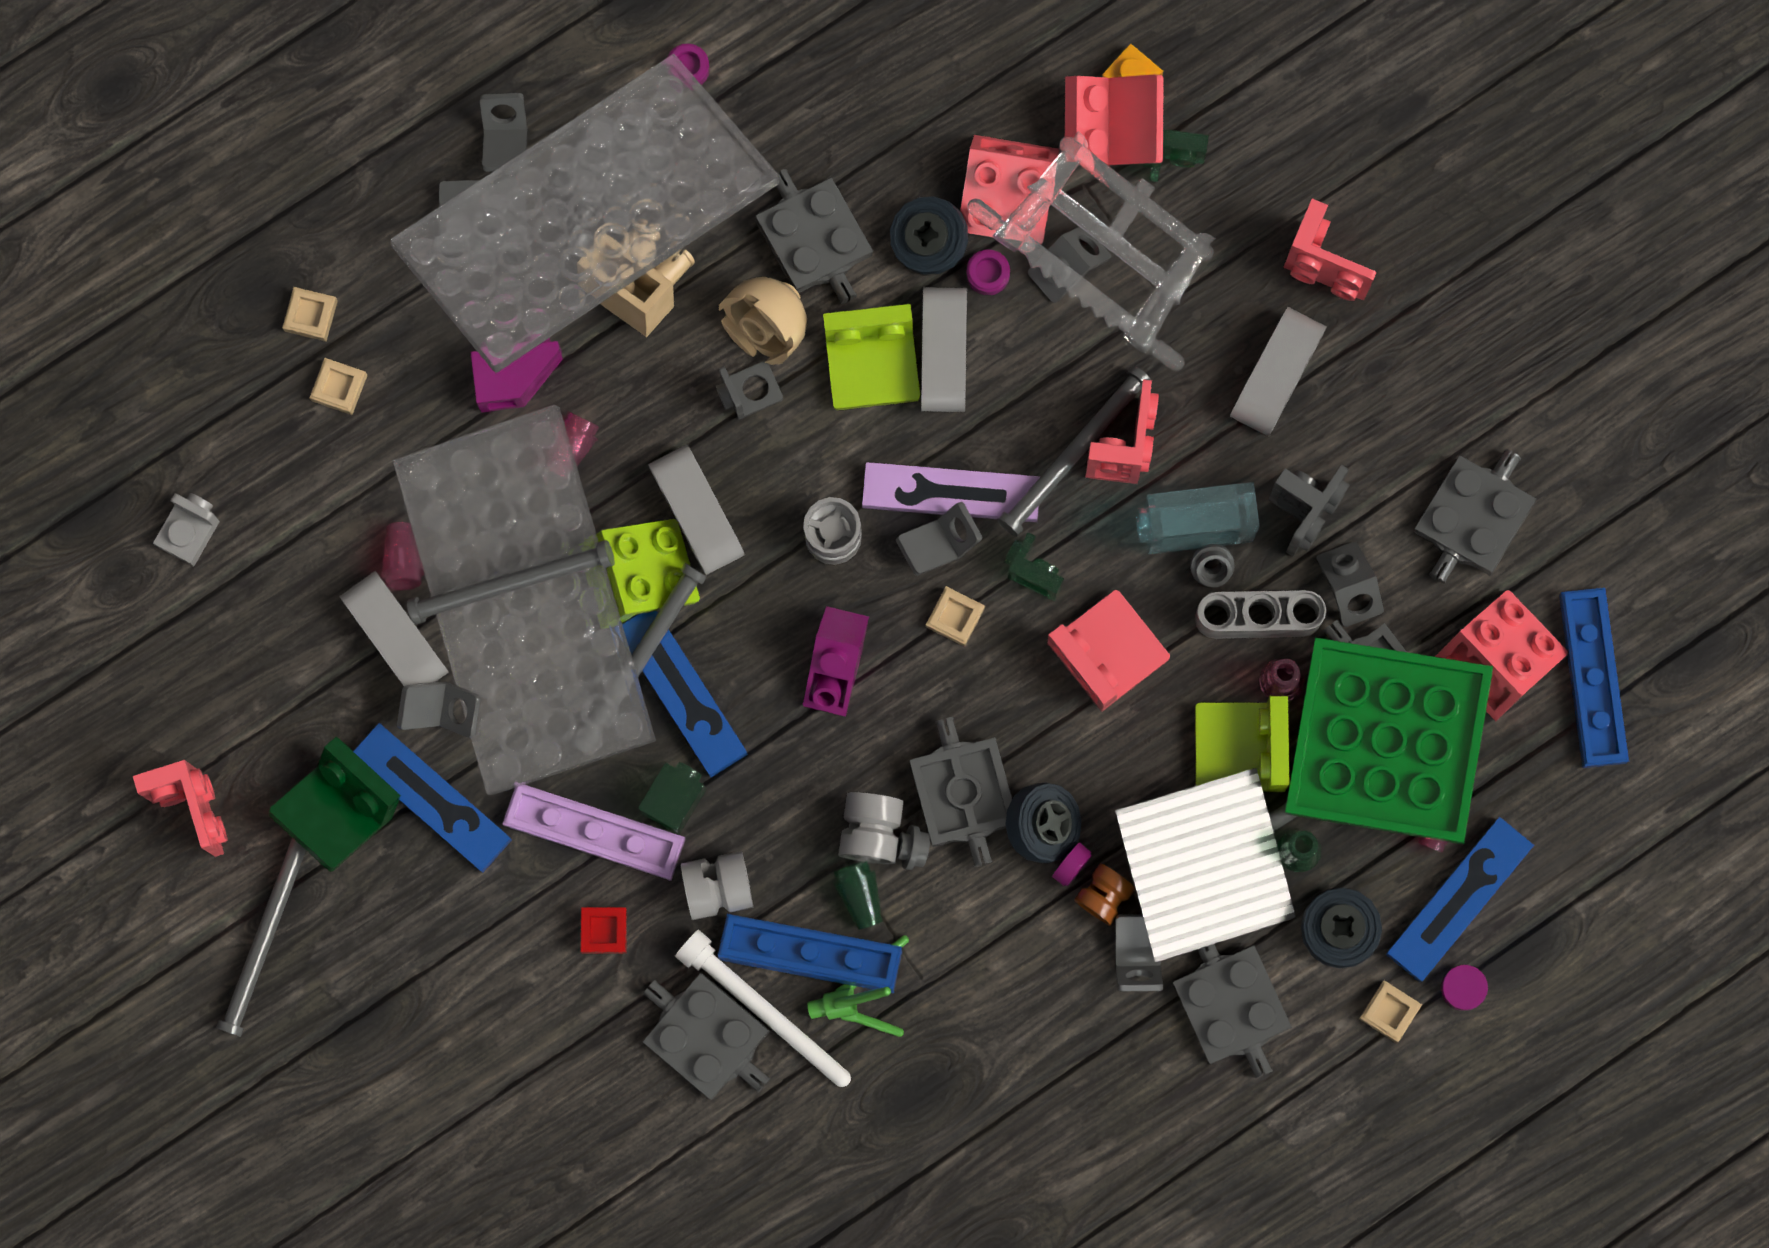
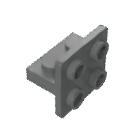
[1268,465,1350,557]

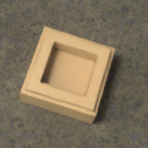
[282,287,338,341]
[310,358,367,415]
[926,586,985,647]
[1359,980,1422,1043]

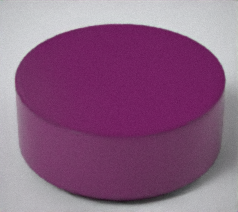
[666,44,710,89]
[967,250,1010,295]
[1052,842,1092,887]
[1441,965,1488,1011]

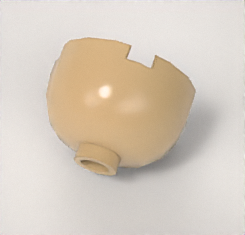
[719,277,807,365]

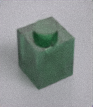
[638,762,706,835]

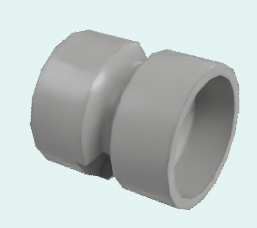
[803,497,862,565]
[838,792,903,864]
[681,851,754,920]

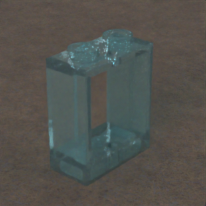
[1136,482,1260,555]

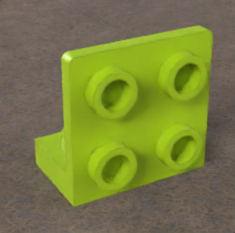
[823,304,920,410]
[578,519,700,629]
[1195,696,1289,792]

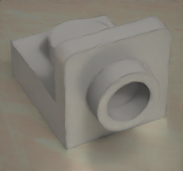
[153,493,220,567]

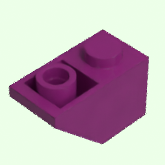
[471,337,563,412]
[803,606,869,717]

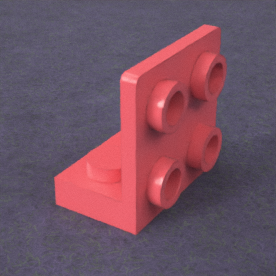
[1065,74,1164,166]
[960,135,1059,245]
[1284,199,1376,301]
[1085,379,1159,484]
[1047,590,1170,712]
[1435,590,1568,721]
[133,760,228,857]

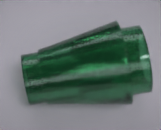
[1277,828,1322,872]
[833,860,883,930]

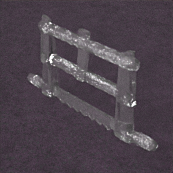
[967,131,1215,371]

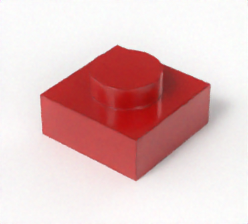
[581,907,627,954]

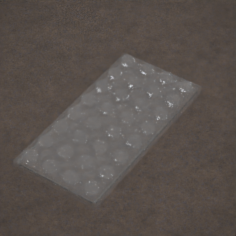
[391,54,779,374]
[393,404,656,795]

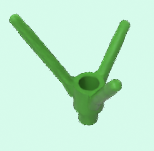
[808,935,909,1037]

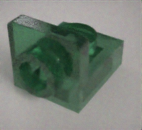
[1142,129,1209,182]
[1004,532,1064,601]

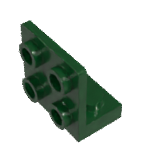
[268,736,401,872]

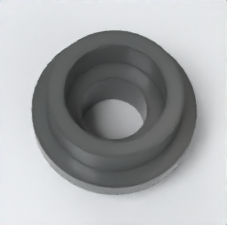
[1190,544,1235,587]
[896,825,930,870]

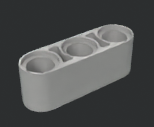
[921,287,967,412]
[1230,307,1327,437]
[648,445,745,575]
[339,571,449,686]
[1195,590,1326,639]

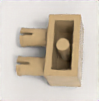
[577,220,695,337]

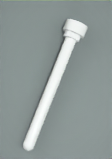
[675,929,851,1087]

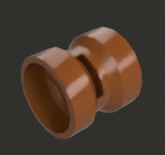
[1074,863,1136,926]

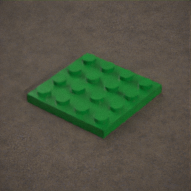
[1285,638,1493,844]

